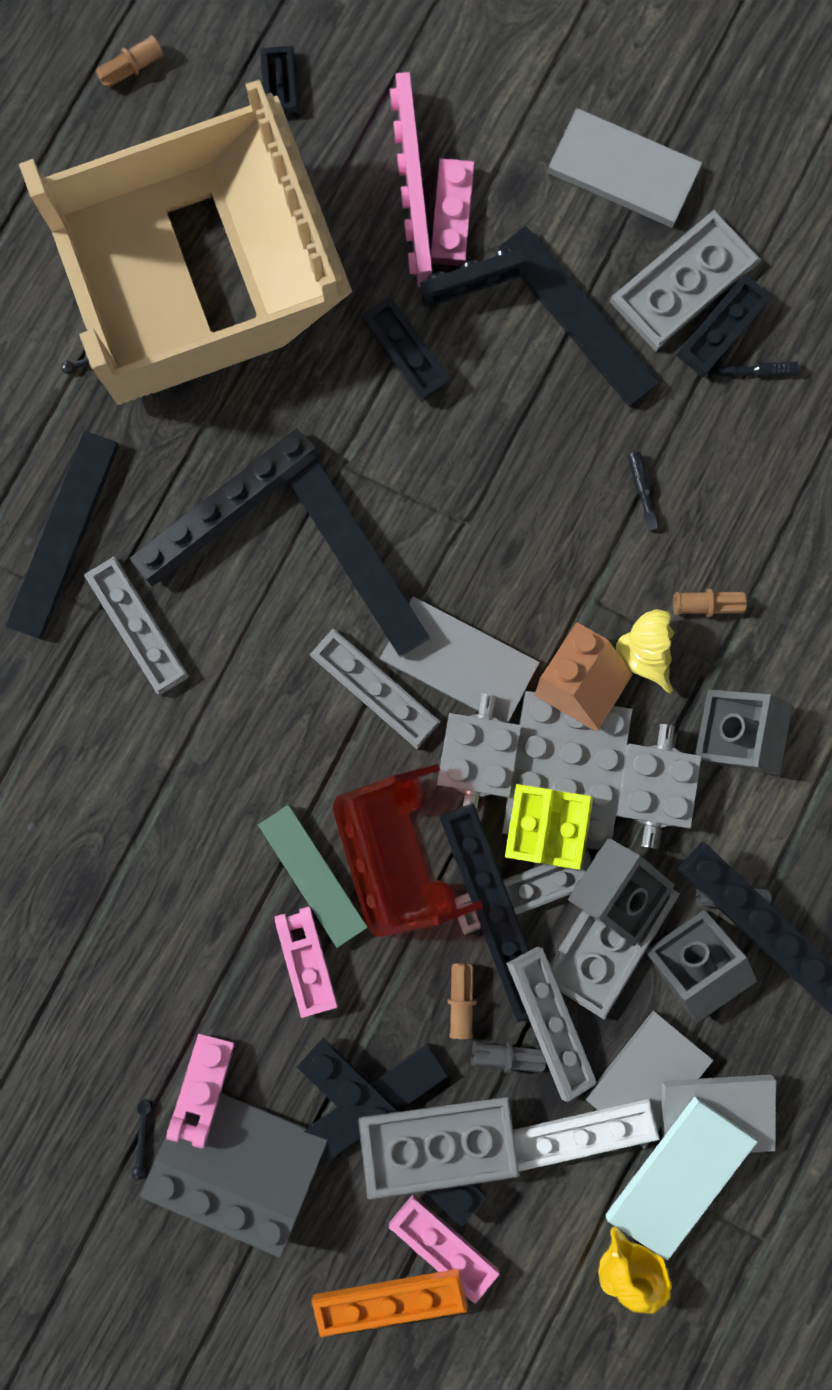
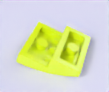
[505,784,593,870]

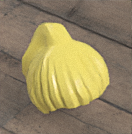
[616,609,674,694]

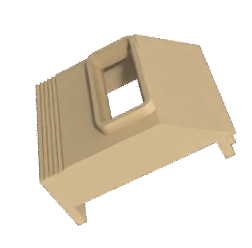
[19,79,352,405]

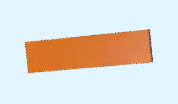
[312,1269,468,1337]

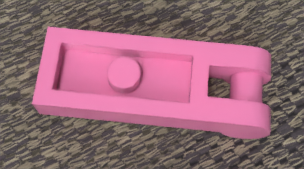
[275,906,338,1018]
[166,1034,235,1149]

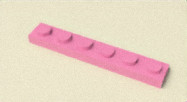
[390,72,432,287]

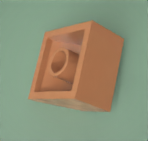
[534,622,633,732]

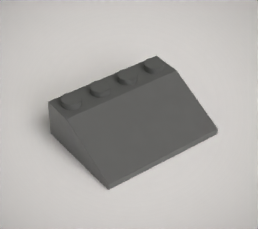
[140,1092,327,1258]

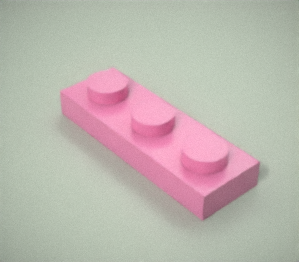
[431,159,474,266]
[389,1194,499,1304]

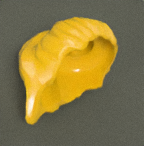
[598,1226,672,1314]

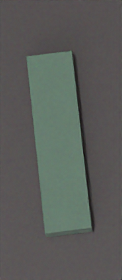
[258,805,368,948]

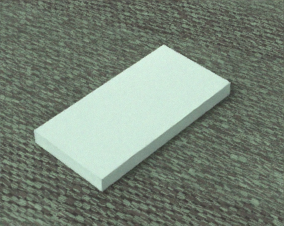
[606,1096,757,1260]

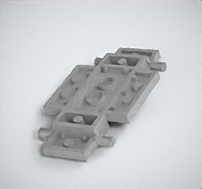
[437,691,701,850]

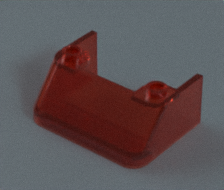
[333,764,483,937]

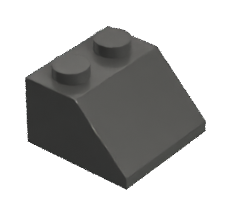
[695,689,793,775]
[568,838,675,946]
[645,910,757,1023]

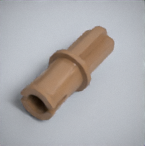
[96,35,164,88]
[673,589,747,617]
[447,963,476,1039]

